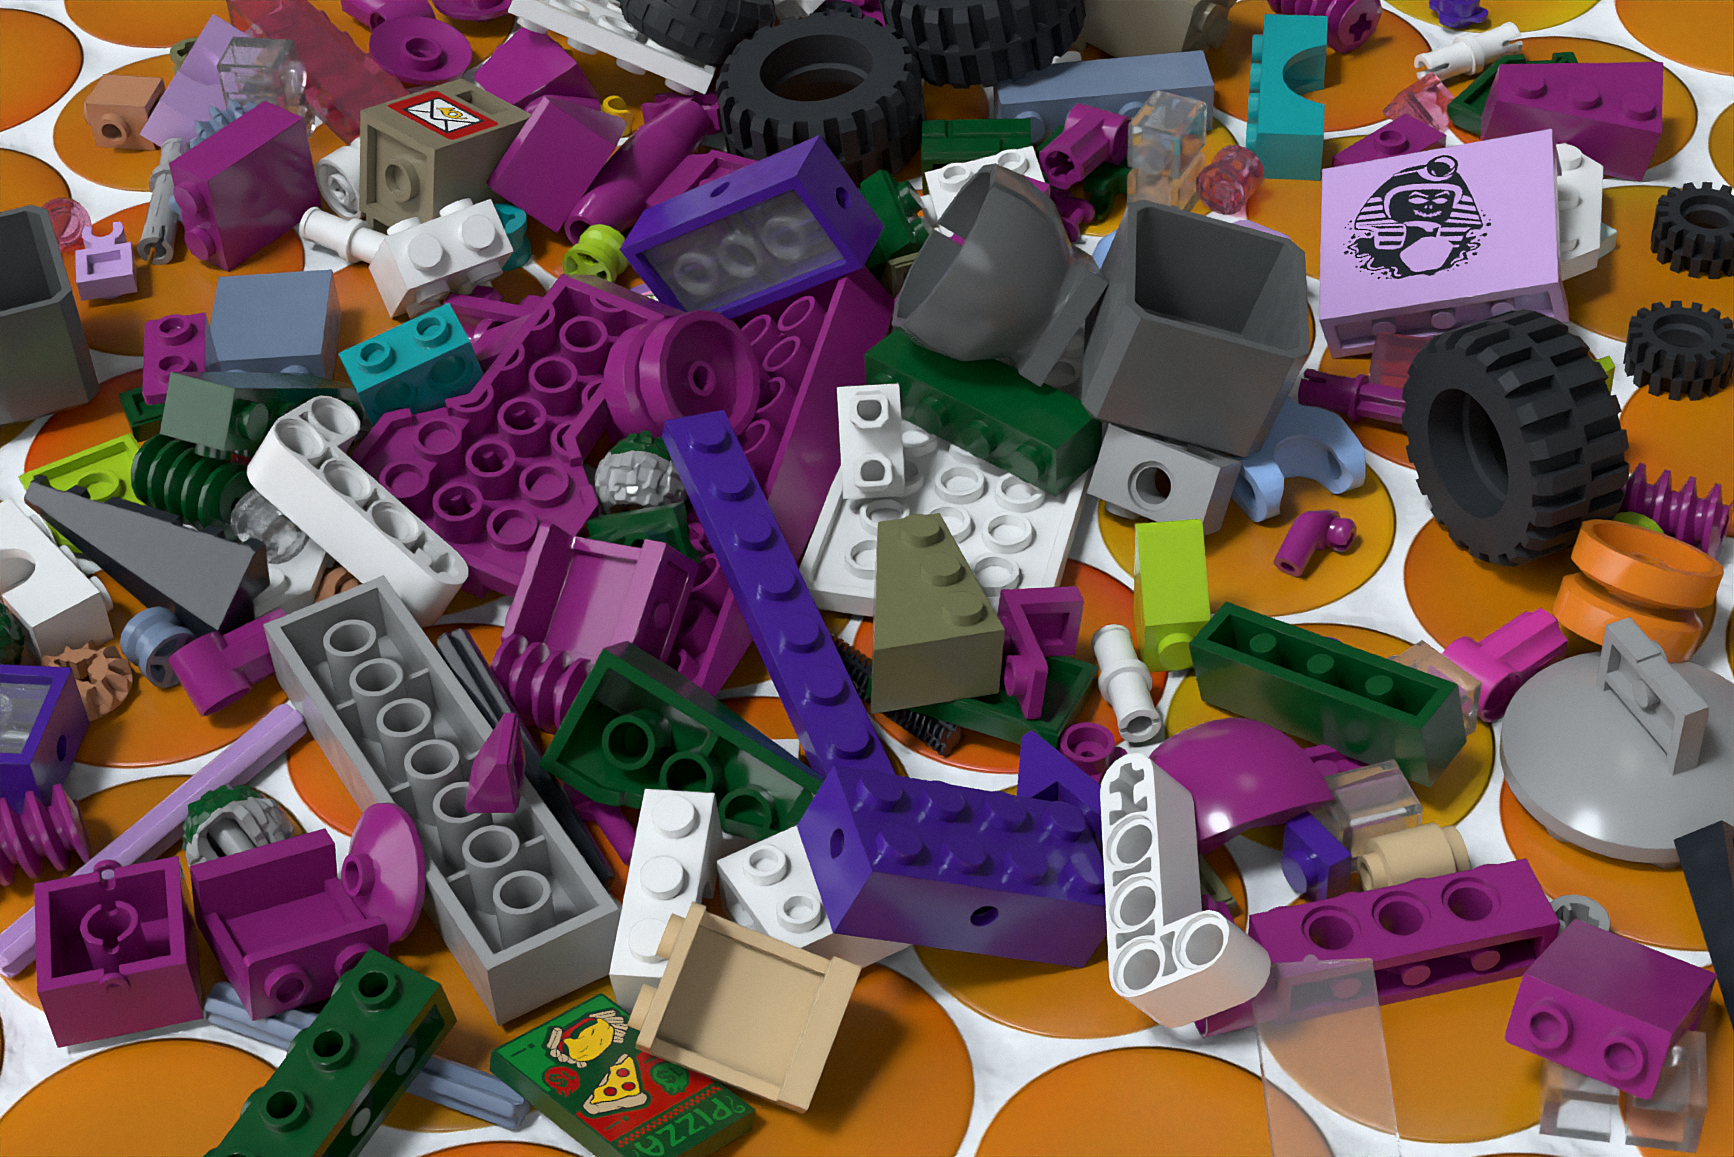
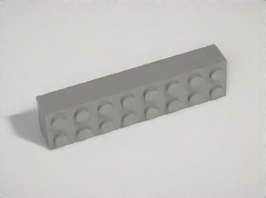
[263,575,620,1026]

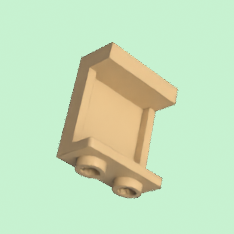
[627,901,862,1114]

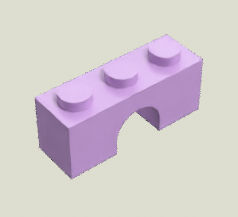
[140,14,267,154]

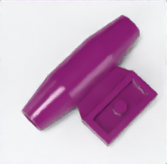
[565,100,757,245]

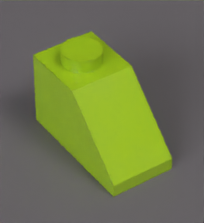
[1133,519,1211,672]

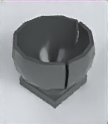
[892,163,1109,387]

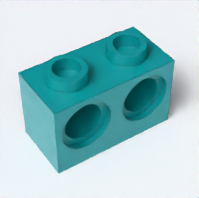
[338,303,483,427]

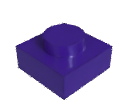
[1281,811,1352,902]

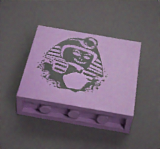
[1319,129,1569,359]

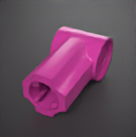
[1432,608,1568,722]

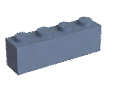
[993,50,1214,146]

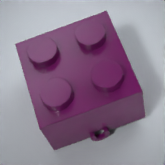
[34,856,204,1048]

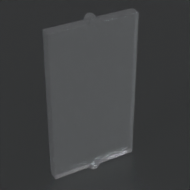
[1251,954,1402,1157]

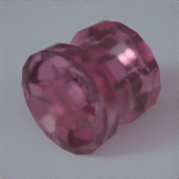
[1196,145,1264,215]

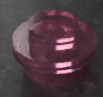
[41,198,92,252]

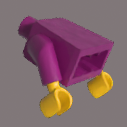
[474,26,633,137]

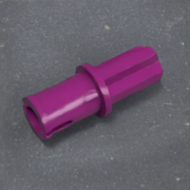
[1298,368,1406,424]

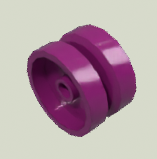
[604,310,761,438]

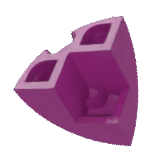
[1149,718,1334,856]

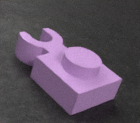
[75,221,138,301]

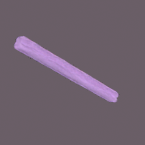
[0,704,307,978]

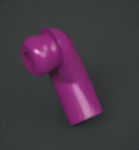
[1273,509,1357,576]

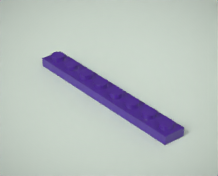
[662,410,896,779]

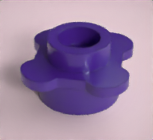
[1429,0,1488,29]

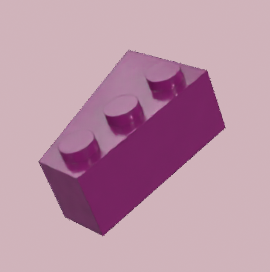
[1480,62,1663,182]

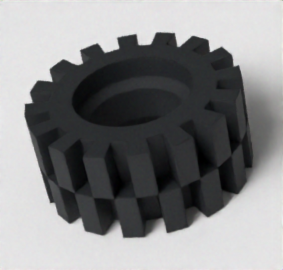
[1650,182,1734,279]
[1623,301,1734,401]

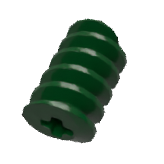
[131,434,270,541]

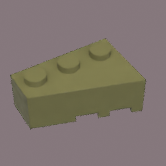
[871,513,1005,714]

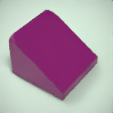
[465,713,526,813]

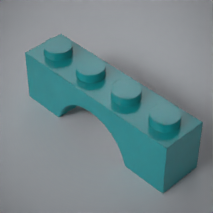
[1245,14,1328,181]

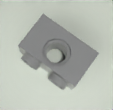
[1087,423,1243,536]

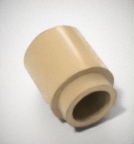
[1357,823,1470,891]

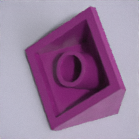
[486,95,626,233]

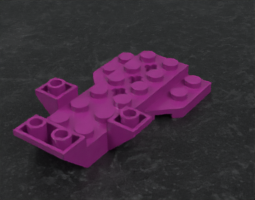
[350,274,687,599]

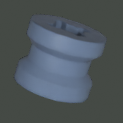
[120,606,198,688]

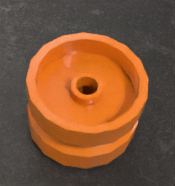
[1552,519,1724,663]

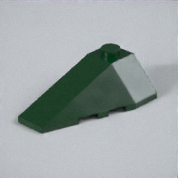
[538,641,825,841]

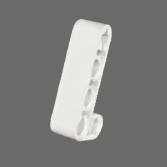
[247,396,468,626]
[1100,752,1271,1028]

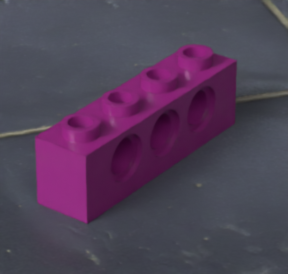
[1248,858,1560,1028]

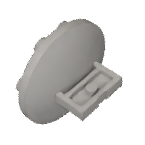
[1499,617,1734,868]

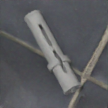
[137,137,190,265]

